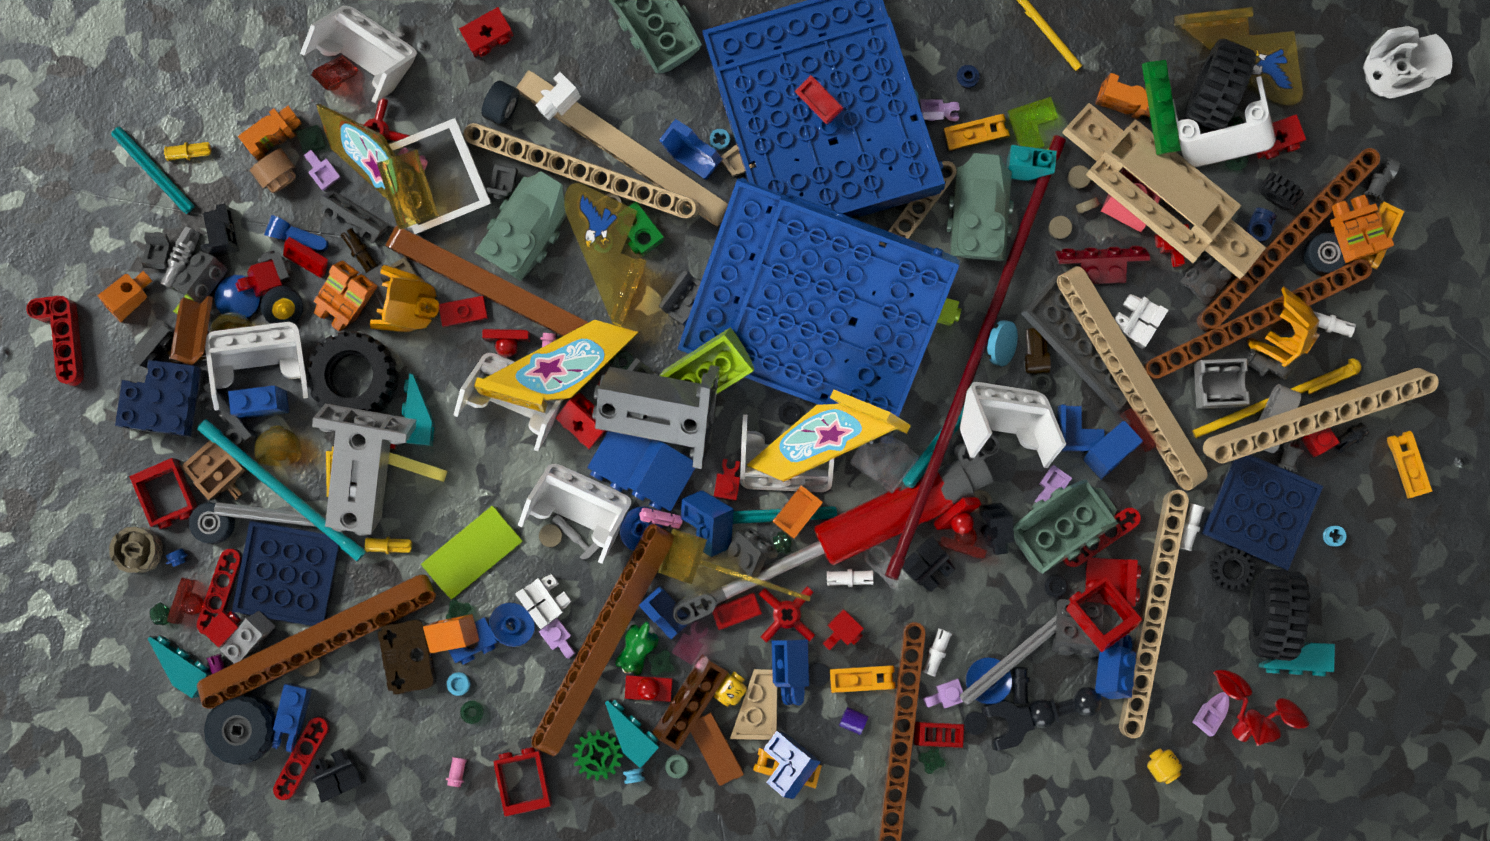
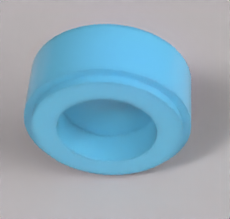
[447,672,471,696]

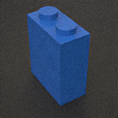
[228,385,289,419]
[587,431,651,493]
[626,439,695,511]

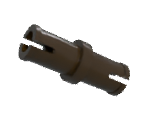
[340,228,378,273]

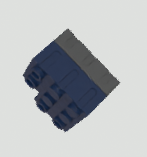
[115,360,206,438]

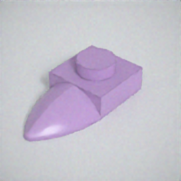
[1192,692,1229,736]

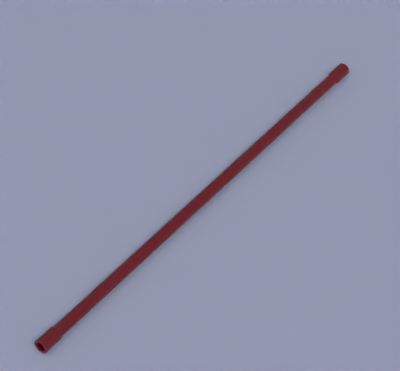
[885,135,1066,580]

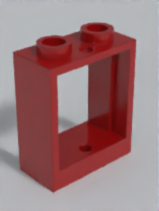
[129,458,198,530]
[1066,577,1142,652]
[493,747,552,816]

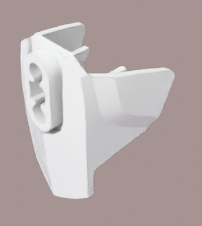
[1363,26,1452,98]

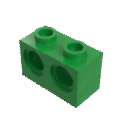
[614,201,664,257]

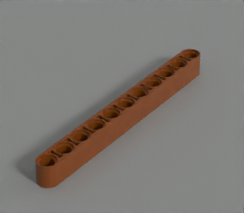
[1197,148,1380,331]
[385,226,589,336]
[1143,259,1372,381]
[531,524,674,756]
[197,575,436,709]
[878,622,925,841]

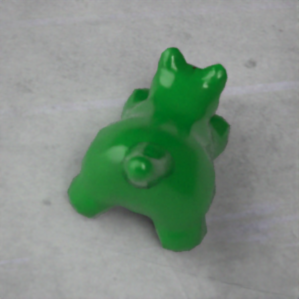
[615,622,659,676]

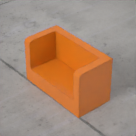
[772,485,823,539]
[423,614,479,653]

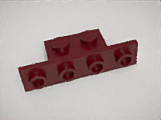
[1055,246,1150,284]

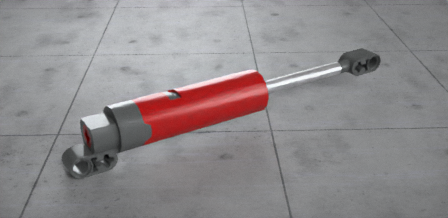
[672,435,1000,625]

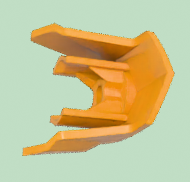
[370,265,439,332]
[1247,286,1320,367]

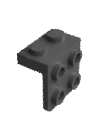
[1052,599,1103,658]

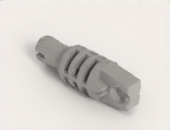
[160,227,200,289]

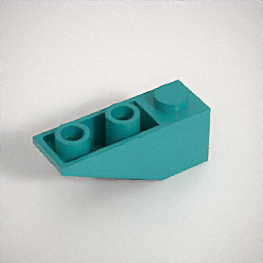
[402,374,435,446]
[148,635,212,698]
[1259,642,1335,676]
[605,699,660,768]

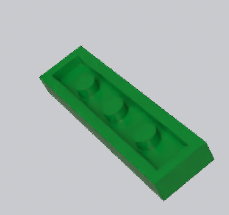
[1142,60,1181,155]

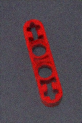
[1063,508,1141,567]
[197,549,243,635]
[273,717,330,800]

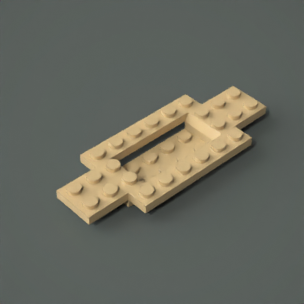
[1062,103,1266,279]

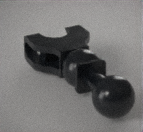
[981,687,1102,751]

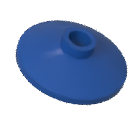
[620,506,662,551]
[489,603,535,647]
[966,658,1012,704]

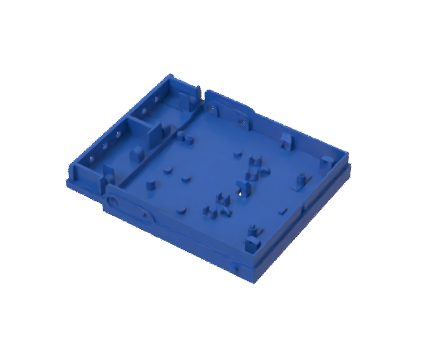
[702,0,945,218]
[677,178,960,417]

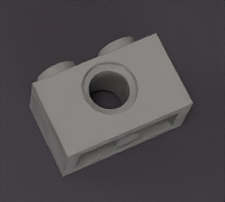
[220,611,276,664]

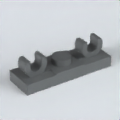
[320,189,389,244]
[198,382,258,446]

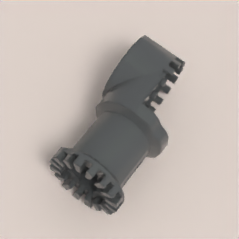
[1363,157,1400,202]
[1246,349,1292,381]
[1277,437,1304,472]

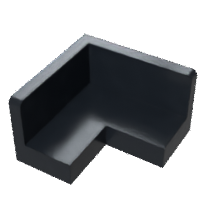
[201,203,239,257]

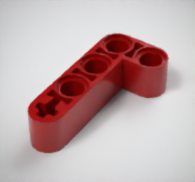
[26,296,84,386]

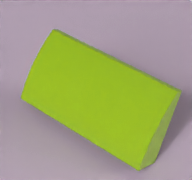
[659,327,754,394]
[421,505,523,600]

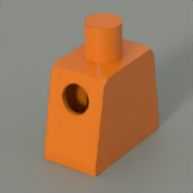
[97,271,152,323]

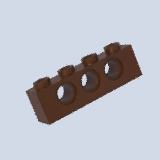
[653,654,728,751]

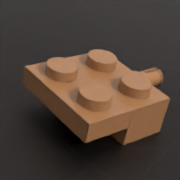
[181,441,247,501]

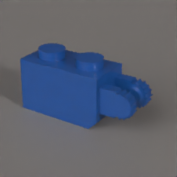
[1095,634,1136,699]
[772,639,809,705]
[272,683,312,752]

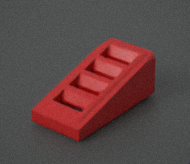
[914,722,964,748]

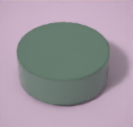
[665,754,689,778]

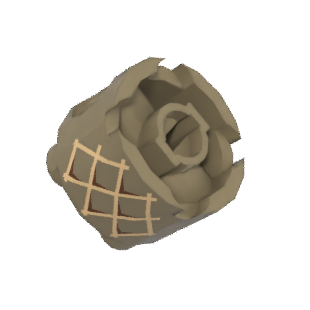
[109,527,163,573]

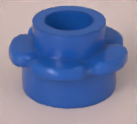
[165,548,188,567]

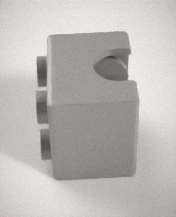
[1194,358,1250,409]

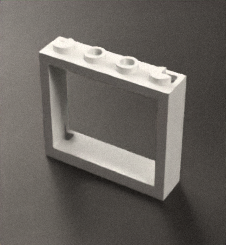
[385,118,492,234]

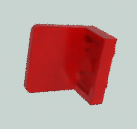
[1085,558,1141,607]

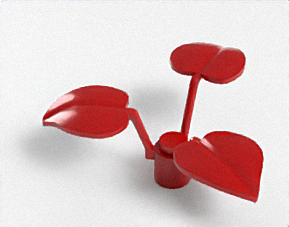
[1212,670,1310,746]

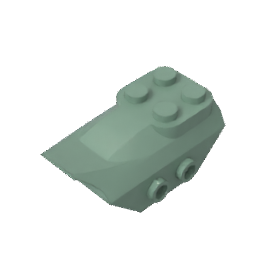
[608,0,702,74]
[947,153,1013,261]
[474,171,570,281]
[1013,479,1118,574]

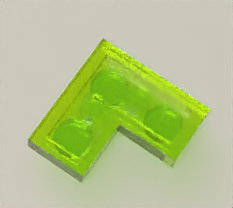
[1007,97,1058,149]

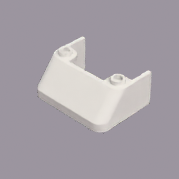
[300,6,417,103]
[1173,76,1276,168]
[205,322,308,410]
[454,353,564,451]
[960,382,1066,468]
[740,415,834,492]
[518,464,631,563]

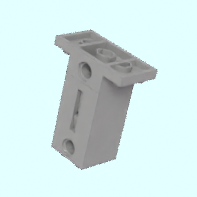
[312,403,417,536]

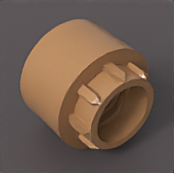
[249,148,296,193]

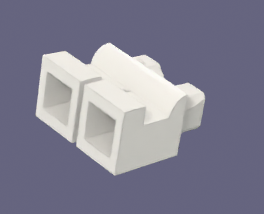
[536,72,581,120]
[1114,294,1168,349]
[515,574,572,629]

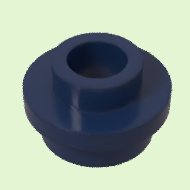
[956,65,979,88]

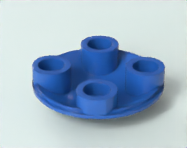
[215,275,260,320]

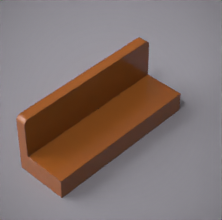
[170,296,213,366]
[690,712,744,786]

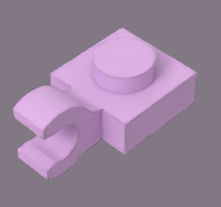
[920,99,960,121]
[304,150,341,191]
[1034,465,1072,503]
[539,618,576,659]
[923,679,963,708]

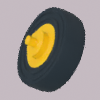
[261,286,303,324]

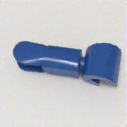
[264,215,328,252]

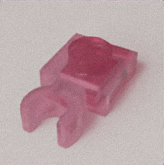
[672,621,708,665]

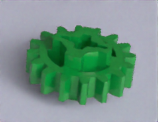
[572,729,623,781]

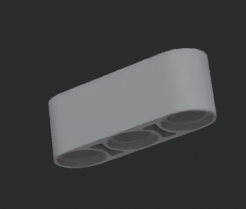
[1258,384,1301,453]

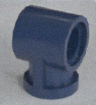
[1245,208,1277,243]

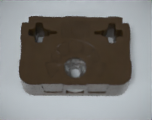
[378,620,436,695]

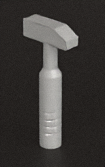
[552,514,600,560]

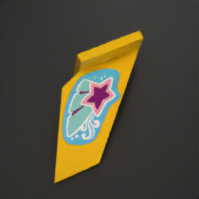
[474,320,639,413]
[746,390,911,482]

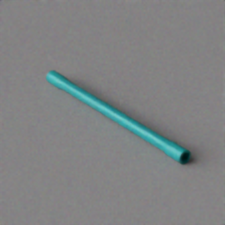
[197,419,366,562]

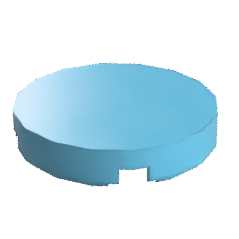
[987,320,1018,366]

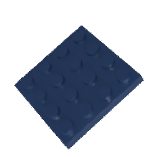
[1201,455,1323,571]
[232,521,340,626]

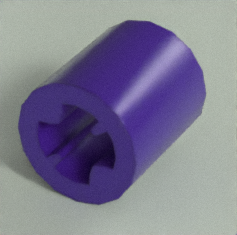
[839,707,868,735]

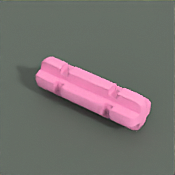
[639,508,683,529]

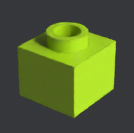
[937,298,962,326]

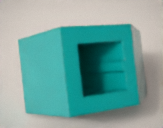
[1006,145,1057,181]

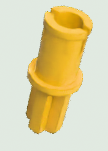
[164,142,212,161]
[365,536,412,555]

